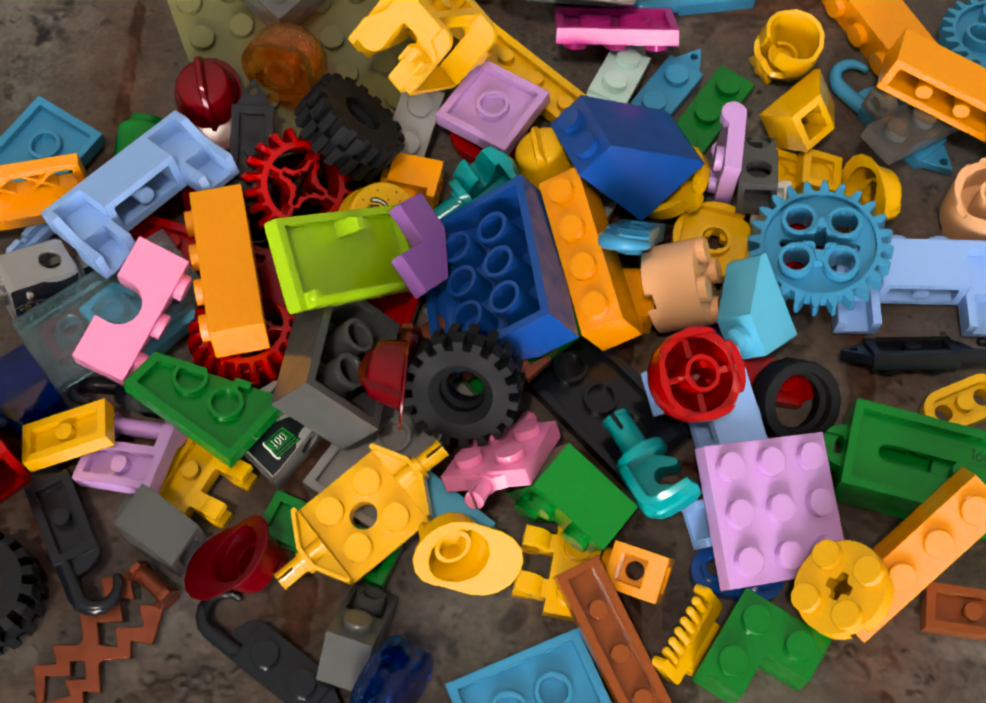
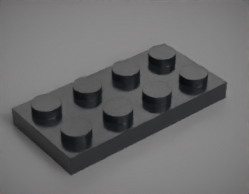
[524,336,692,492]

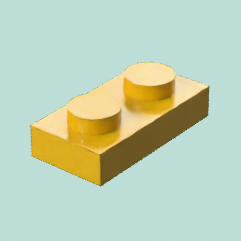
[22,398,115,472]

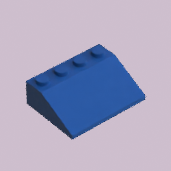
[425,174,579,374]

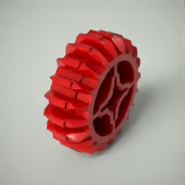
[240,128,355,229]
[187,285,295,389]

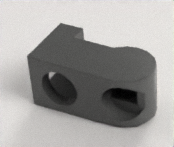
[735,137,778,214]

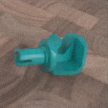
[433,146,520,220]
[602,408,702,519]

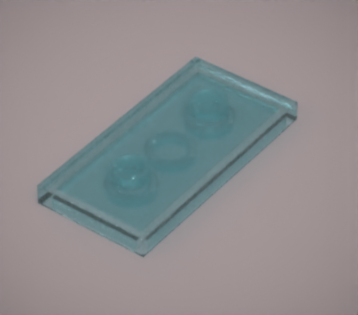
[11,228,200,394]

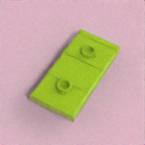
[264,204,412,314]

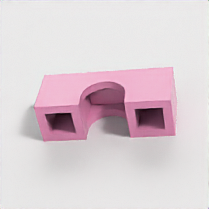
[72,236,193,386]

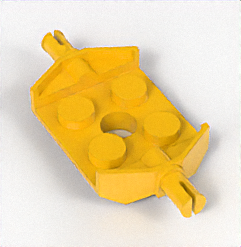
[274,440,449,590]

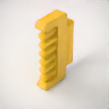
[652,584,723,685]

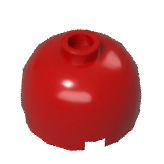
[647,326,746,423]

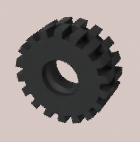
[294,73,405,182]
[404,323,526,447]

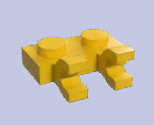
[159,437,259,531]
[511,524,601,622]

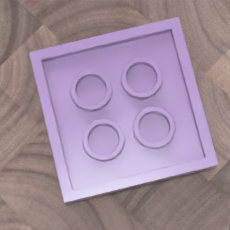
[695,432,844,591]

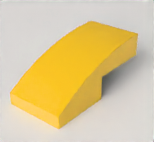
[776,148,843,194]

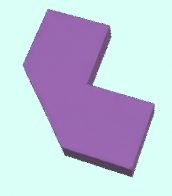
[389,192,448,299]

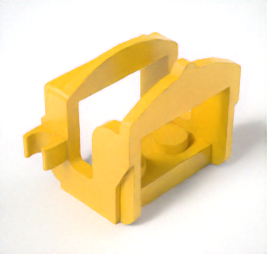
[348,0,497,96]

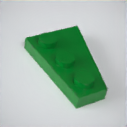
[123,351,283,468]

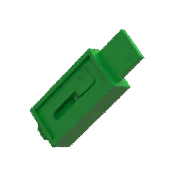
[823,398,986,541]

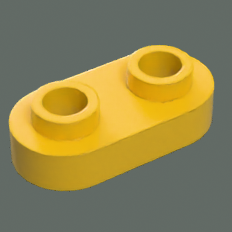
[919,374,986,427]

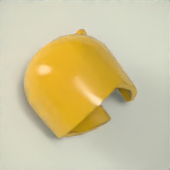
[749,9,825,85]

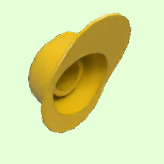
[515,126,574,190]
[841,154,902,232]
[412,512,523,596]

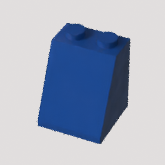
[550,95,705,221]

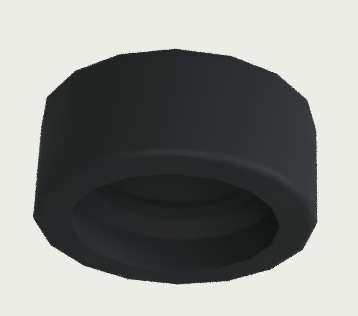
[751,357,841,438]

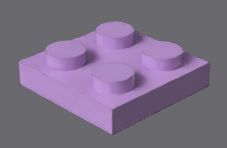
[435,60,550,155]

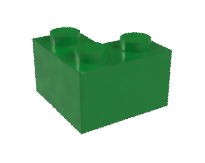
[506,443,638,552]
[691,588,832,703]

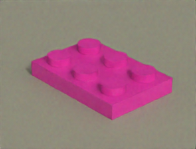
[554,6,679,51]

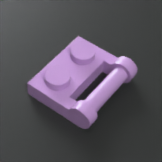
[706,101,747,205]
[71,412,187,494]

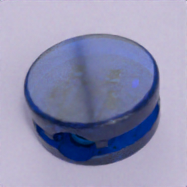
[349,634,434,703]

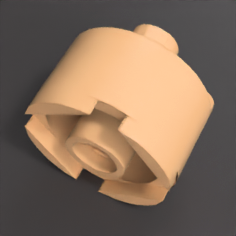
[939,157,986,240]
[641,237,723,333]

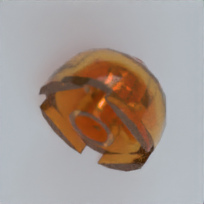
[241,22,328,107]

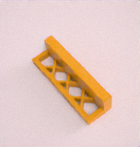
[0,153,88,231]

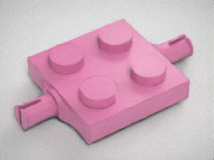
[441,411,561,510]

